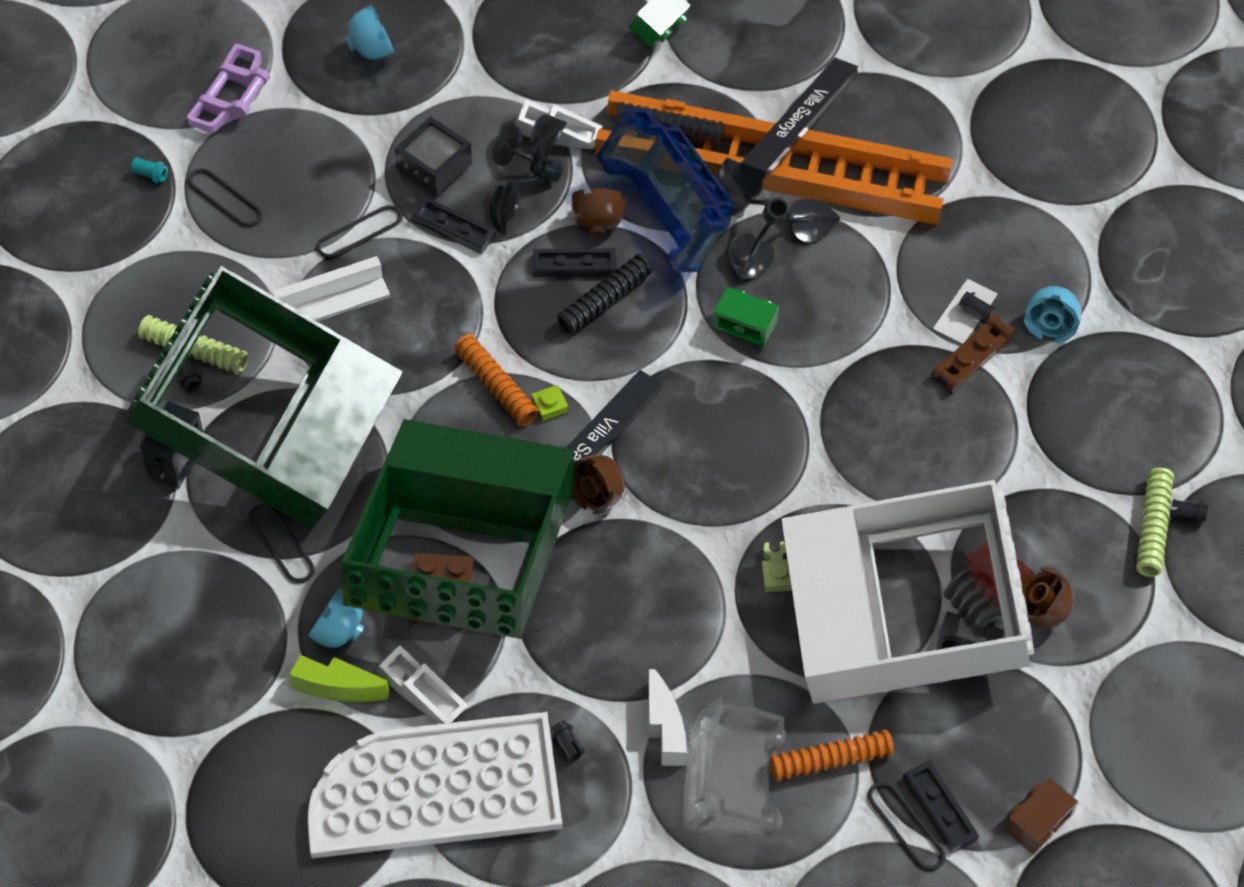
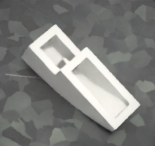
[515,99,602,149]
[375,645,468,724]
[648,669,687,766]

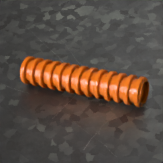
[454,334,538,426]
[769,729,894,782]

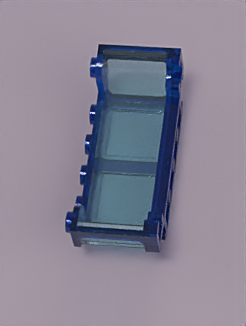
[596,108,735,273]

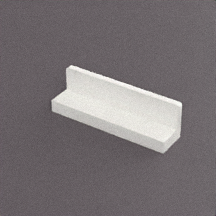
[272,256,390,322]

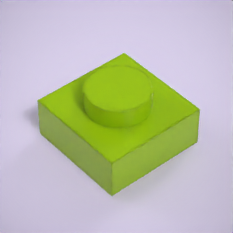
[531,385,569,422]

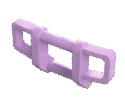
[187,44,270,133]

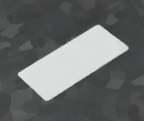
[934,279,997,344]

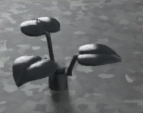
[489,115,568,234]
[718,158,840,279]

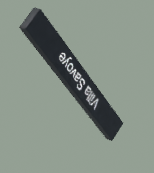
[740,57,859,179]
[517,370,662,542]

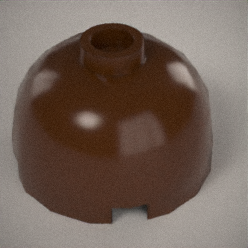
[571,188,626,236]
[572,454,625,514]
[1021,567,1075,628]

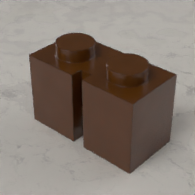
[1005,777,1078,855]

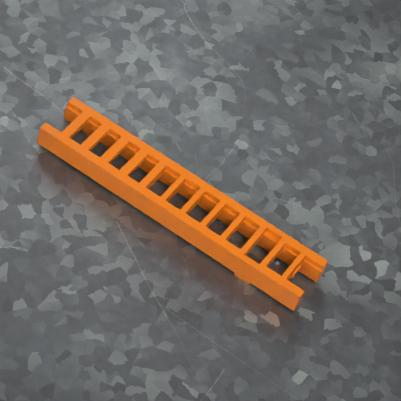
[595,90,953,225]

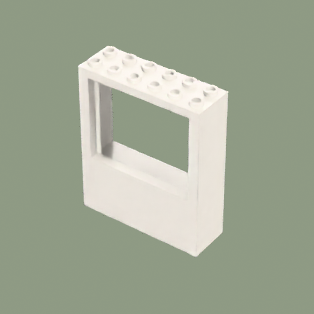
[782,480,1034,704]

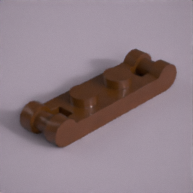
[931,313,1017,393]

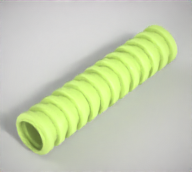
[138,315,248,375]
[1136,468,1174,577]

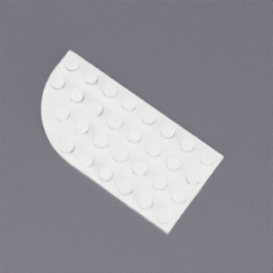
[308,712,562,858]

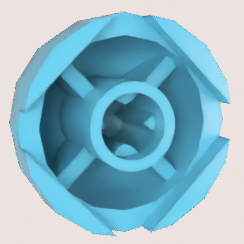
[346,5,394,60]
[1024,286,1081,343]
[308,587,364,648]

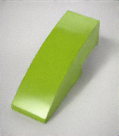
[289,655,389,702]

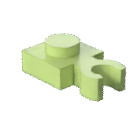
[761,541,792,592]

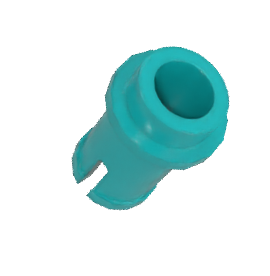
[131,157,168,183]

